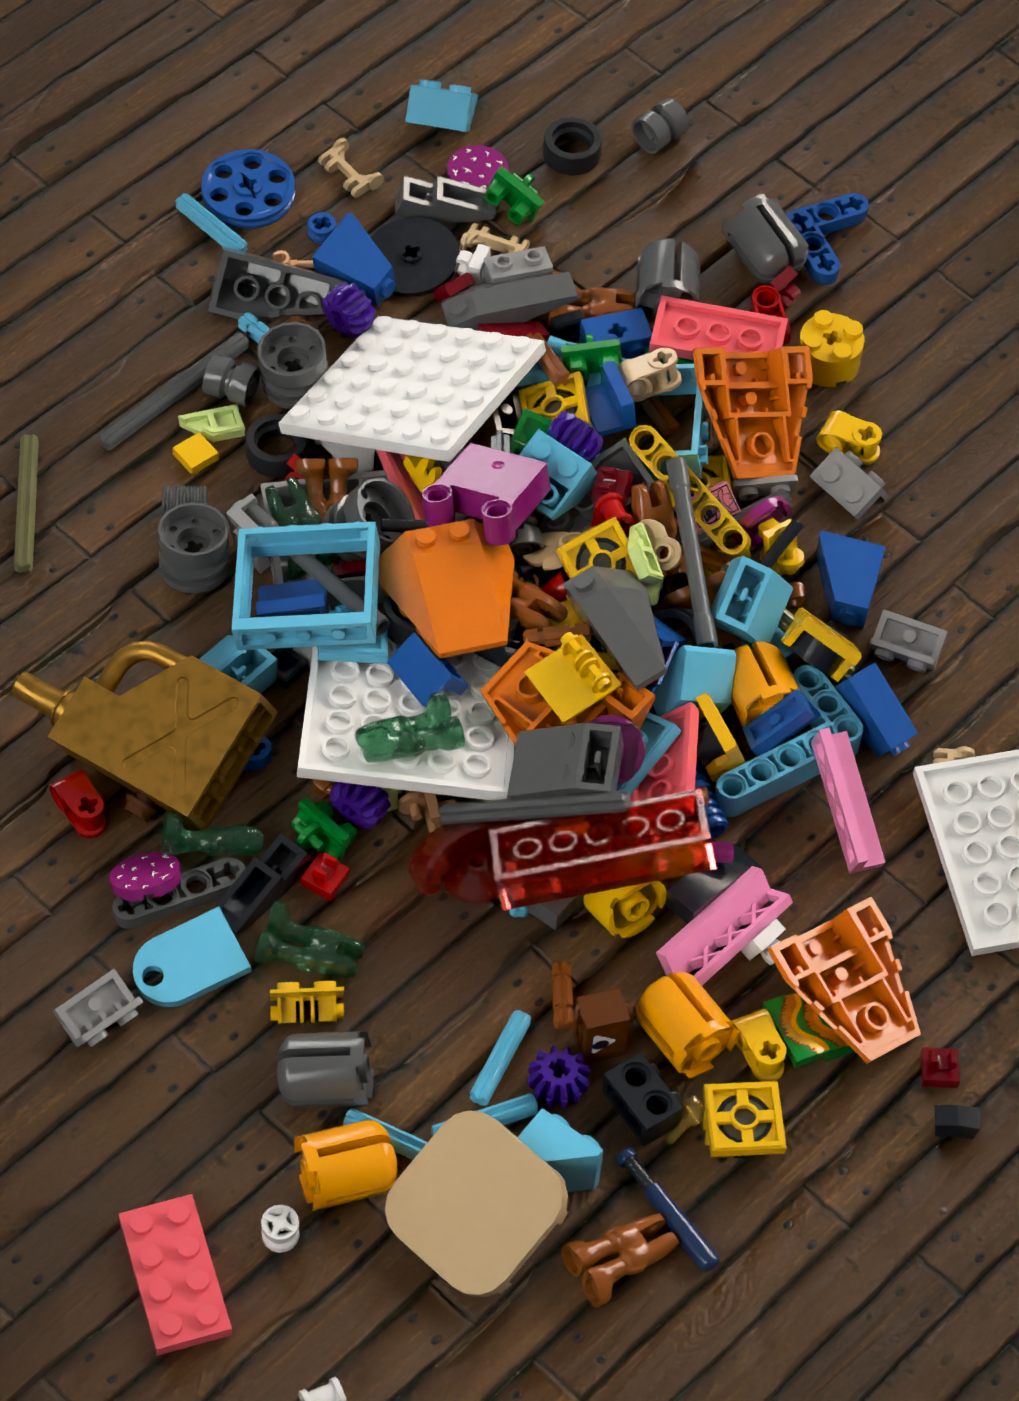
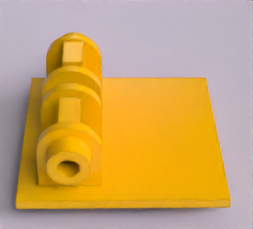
[524,632,622,724]
[270,981,344,1024]

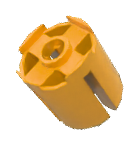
[731,641,802,728]
[636,971,739,1078]
[294,1120,397,1211]

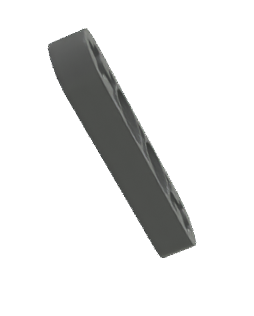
[112,857,245,929]

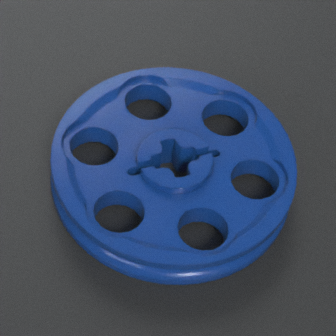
[201,149,295,229]

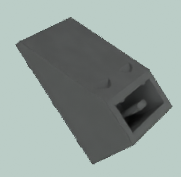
[507,723,624,799]

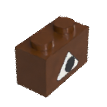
[573,988,634,1064]

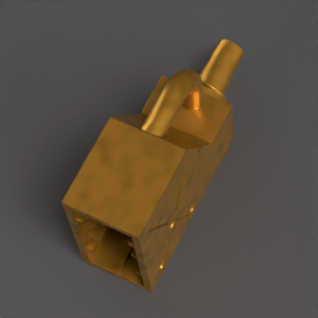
[12,640,278,832]

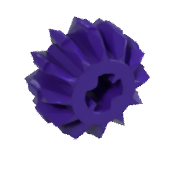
[322,282,376,339]
[546,412,604,462]
[329,782,391,829]
[527,1044,590,1110]

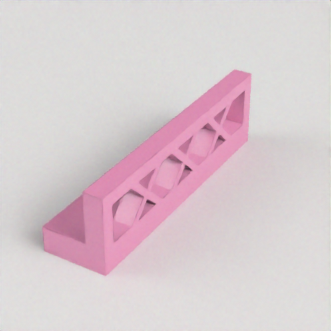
[811,728,886,874]
[656,866,793,986]

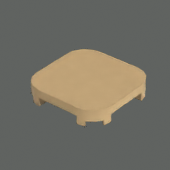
[385,1110,568,1297]

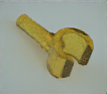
[665,1096,705,1145]

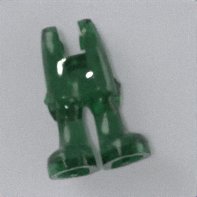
[265,476,342,580]
[355,691,465,763]
[161,811,264,856]
[255,900,365,978]

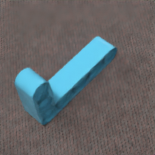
[715,665,863,817]

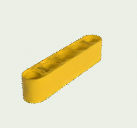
[629,425,751,558]

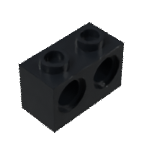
[602,1052,684,1146]

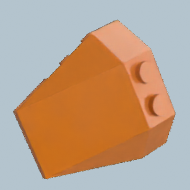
[693,346,813,479]
[378,519,514,659]
[480,641,656,746]
[767,897,921,1063]

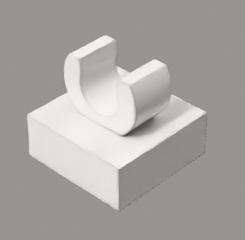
[456,244,491,287]
[741,919,786,965]

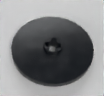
[371,217,459,297]

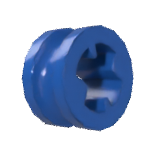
[308,212,336,244]

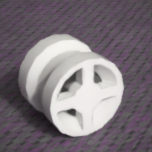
[261,1205,299,1253]

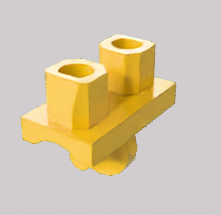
[758,518,805,576]

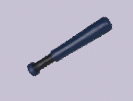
[615,1147,720,1272]

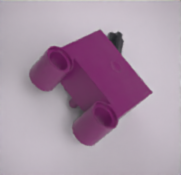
[422,430,550,546]

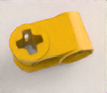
[816,410,882,465]
[731,1008,786,1082]

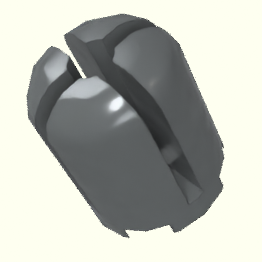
[722,194,809,285]
[635,238,700,324]
[277,1031,374,1108]

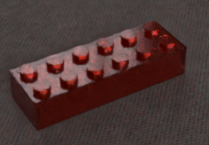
[489,788,717,911]

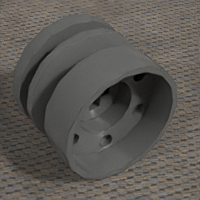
[257,322,328,410]
[324,478,415,563]
[157,502,230,594]

